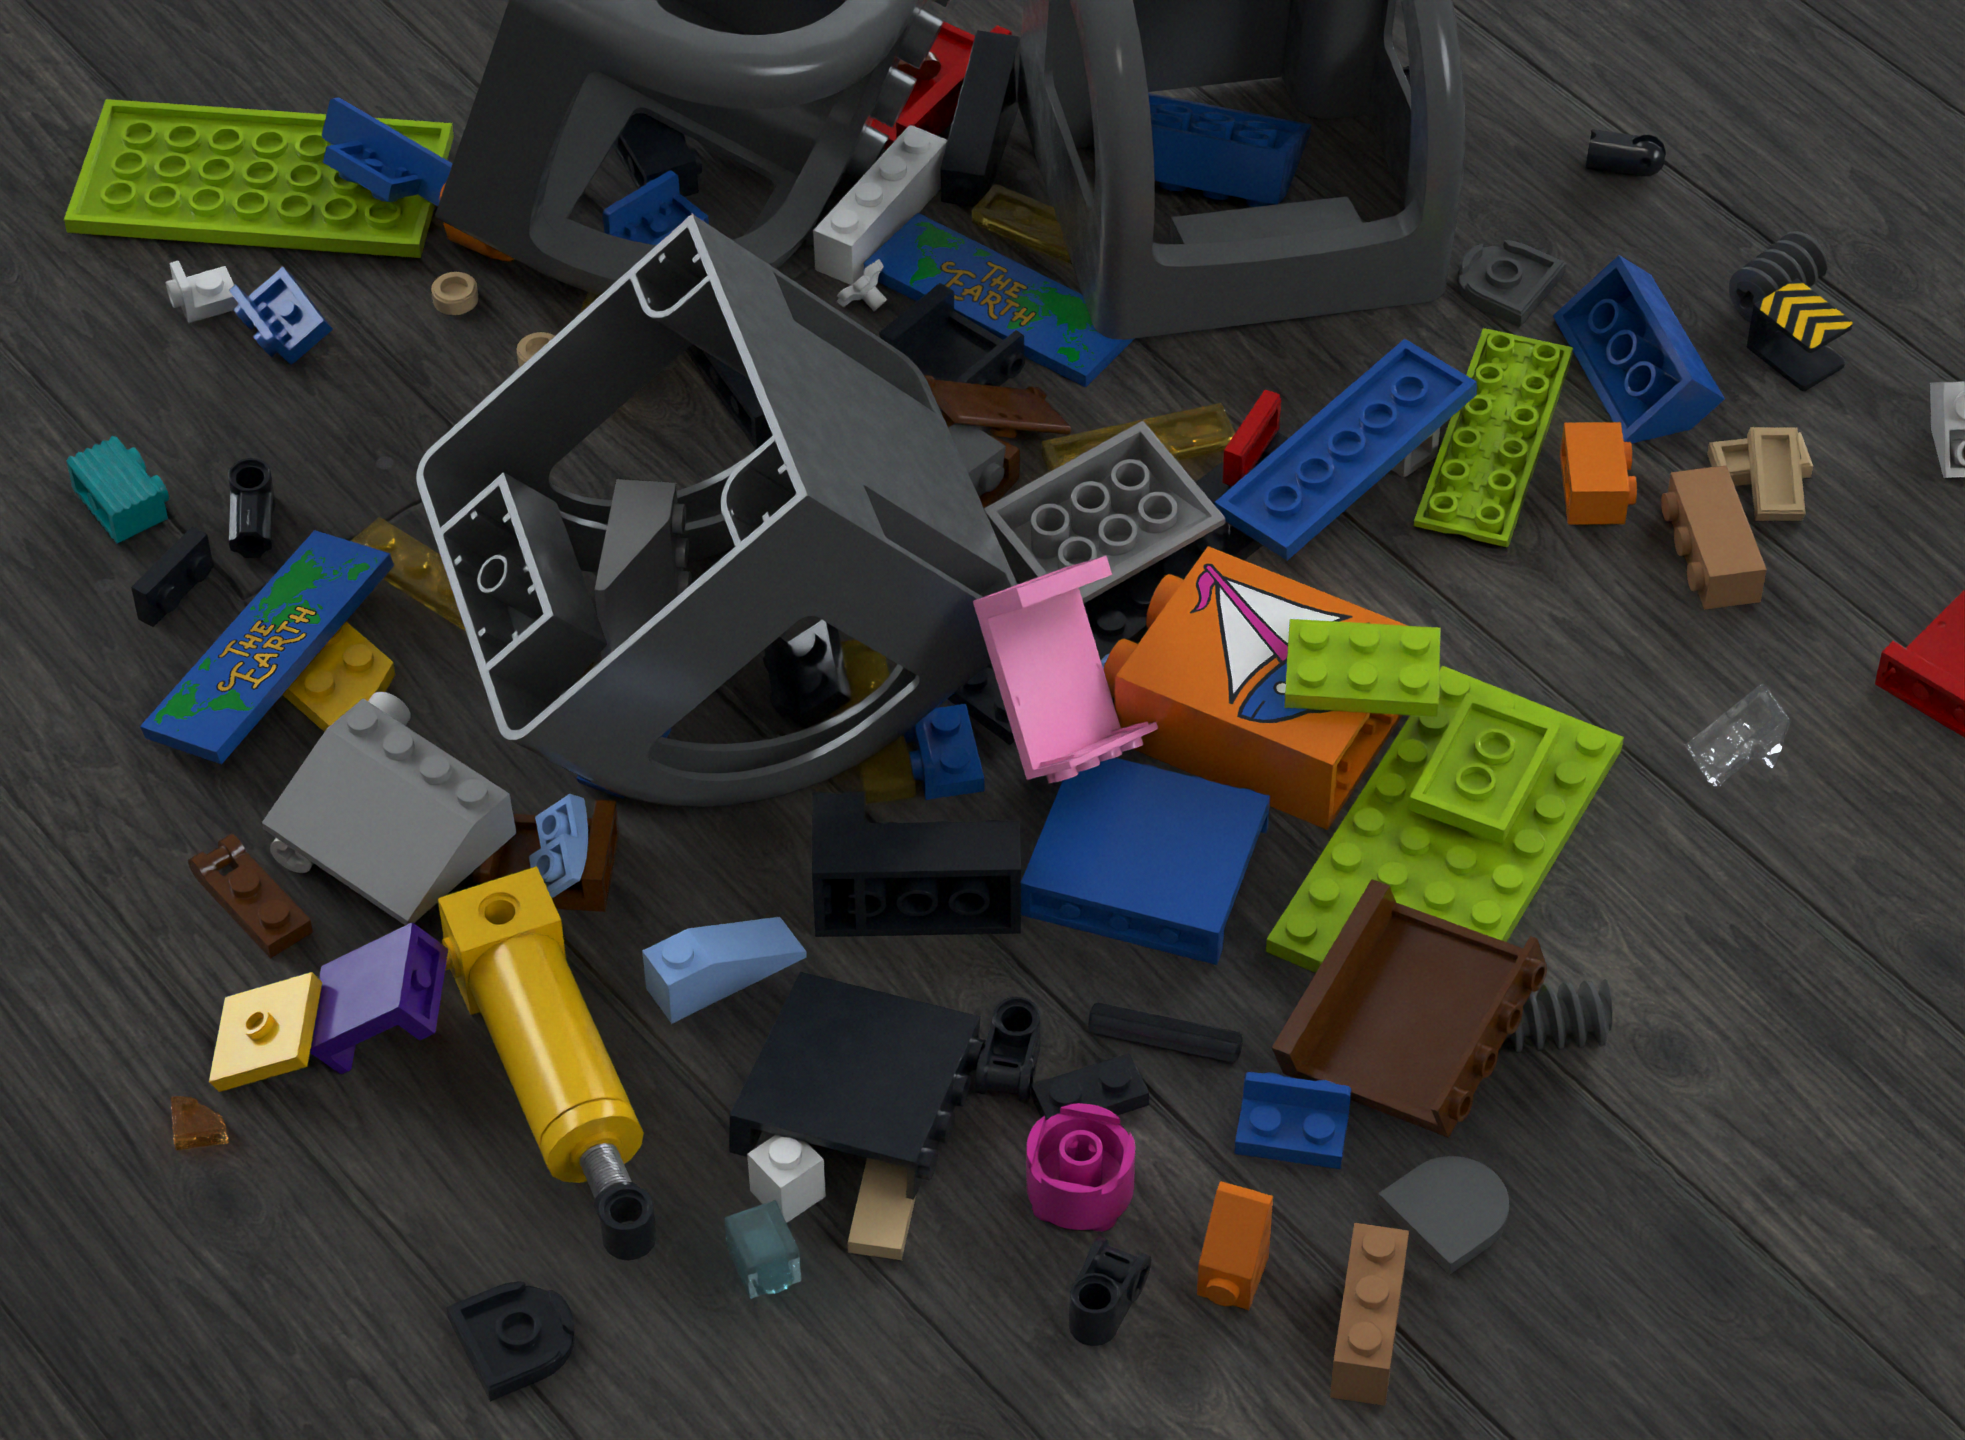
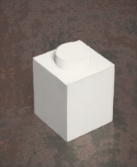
[747,1135,826,1225]

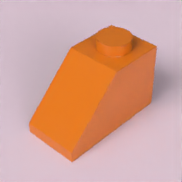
[1197,1181,1273,1310]

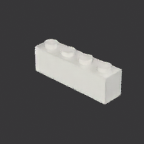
[813,125,948,285]

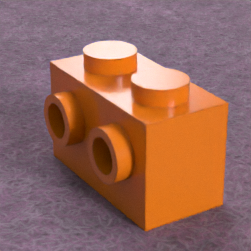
[1560,422,1637,525]

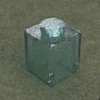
[724,1200,801,1299]

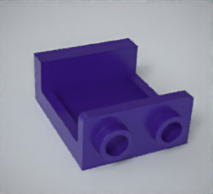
[310,922,448,1074]

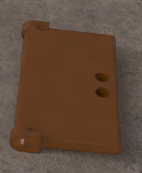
[924,375,1071,438]

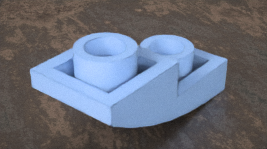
[529,794,588,898]

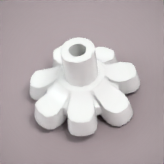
[837,259,887,311]

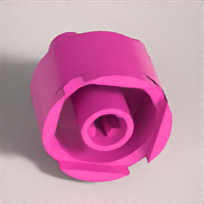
[1026,1103,1135,1232]

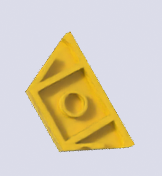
[282,622,395,732]

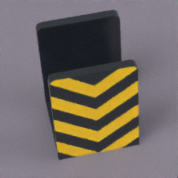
[1747,279,1853,391]

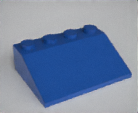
[1148,93,1312,207]

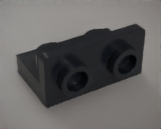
[763,620,852,729]

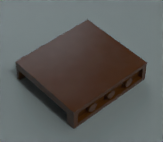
[1272,879,1547,1138]

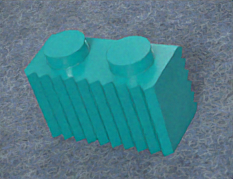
[66,436,169,544]

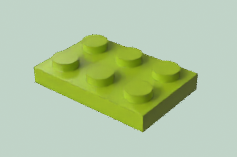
[1284,619,1441,717]
[1408,693,1561,844]

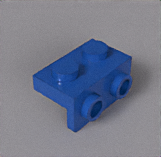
[603,170,709,245]
[229,267,333,365]

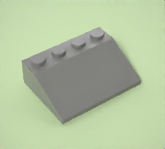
[984,421,1225,604]
[594,479,692,660]
[262,699,516,925]

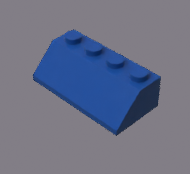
[1553,255,1725,444]

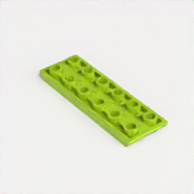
[1414,328,1573,547]

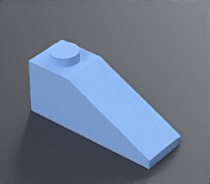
[642,917,806,1024]

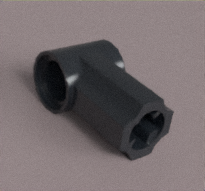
[228,458,276,558]

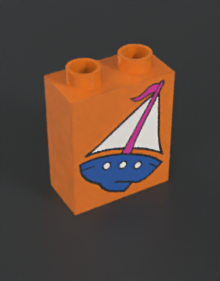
[1103,546,1408,830]

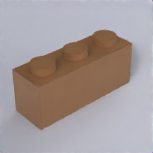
[1661,465,1767,610]
[1330,1223,1409,1406]

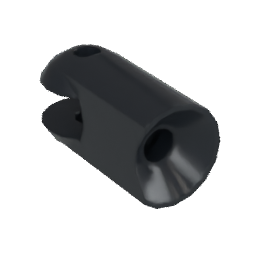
[1585,129,1666,176]

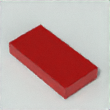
[1222,389,1281,486]

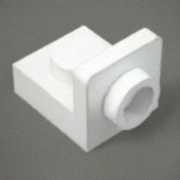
[166,261,238,323]

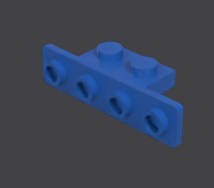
[322,98,452,206]

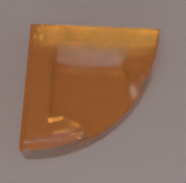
[171,1096,229,1150]

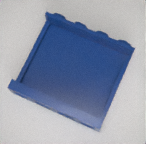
[1021,758,1270,965]

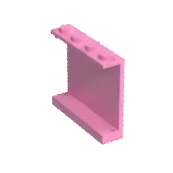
[973,556,1158,784]

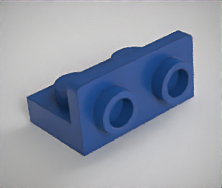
[902,704,985,800]
[1234,1072,1351,1169]

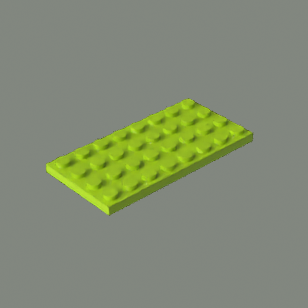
[64,99,454,258]
[1266,666,1624,973]

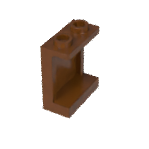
[473,800,619,912]

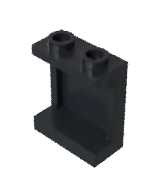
[879,283,1025,386]

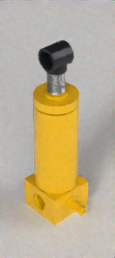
[438,866,657,1261]

